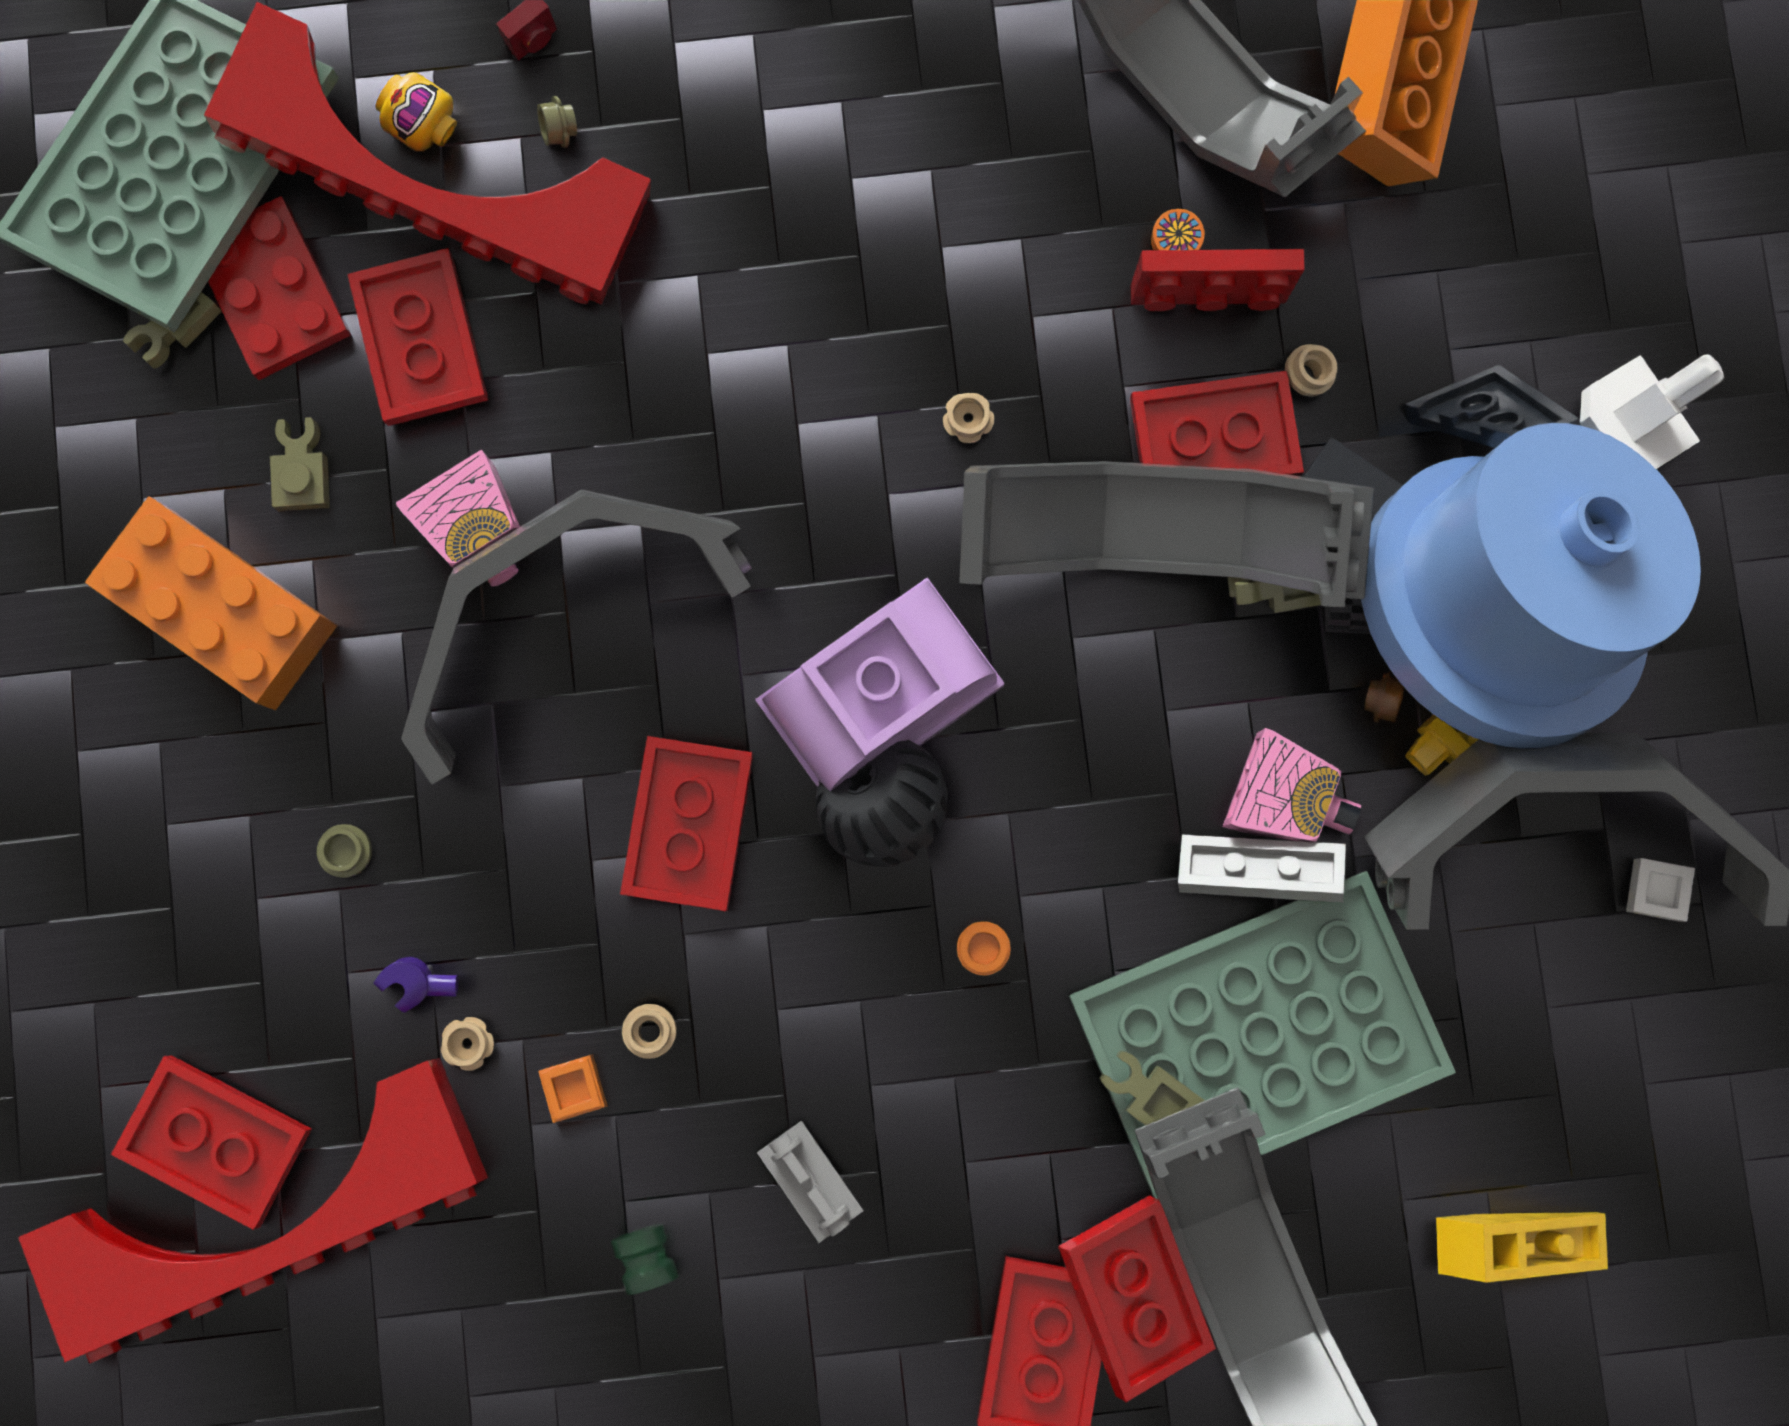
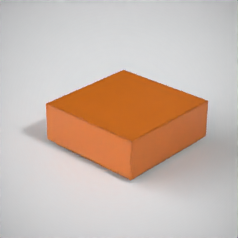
[538,1054,607,1123]

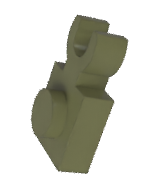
[123,292,222,369]
[270,417,330,511]
[1099,1050,1204,1125]

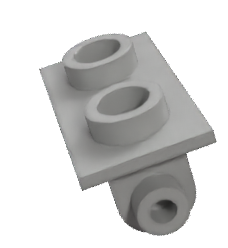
[757,1120,864,1243]

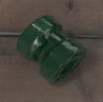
[610,1223,679,1295]

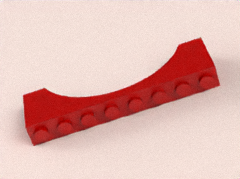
[204,2,651,305]
[18,1058,488,1364]

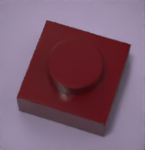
[496,0,557,61]

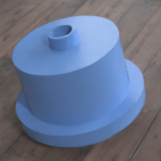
[1361,423,1701,749]

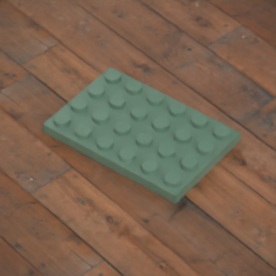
[0,0,339,333]
[1068,871,1456,1198]

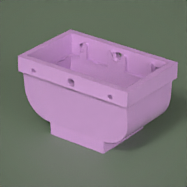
[755,578,1005,791]

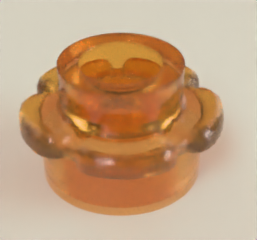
[1364,672,1404,723]

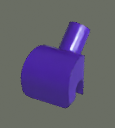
[373,957,458,1013]

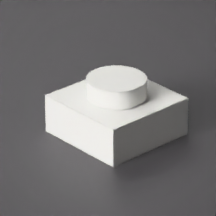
[1626,858,1695,922]

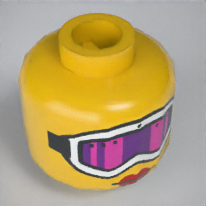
[375,72,457,152]

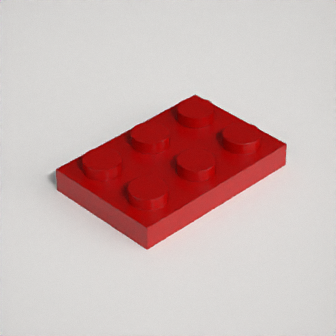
[208,196,352,380]
[347,248,489,426]
[1131,249,1305,311]
[1130,371,1304,476]
[620,736,754,912]
[111,1055,312,1230]
[1058,1196,1216,1402]
[977,1256,1102,1426]

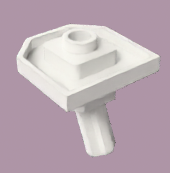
[1580,355,1724,469]

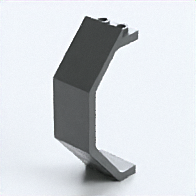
[1077,0,1366,197]
[959,461,1374,607]
[401,489,752,785]
[1364,733,1789,930]
[1134,1087,1378,1426]

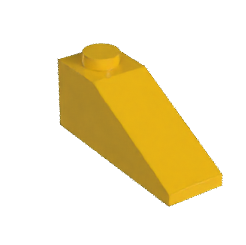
[1436,1212,1608,1283]

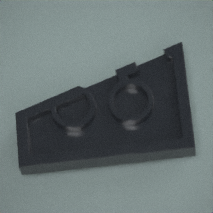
[1404,365,1580,448]

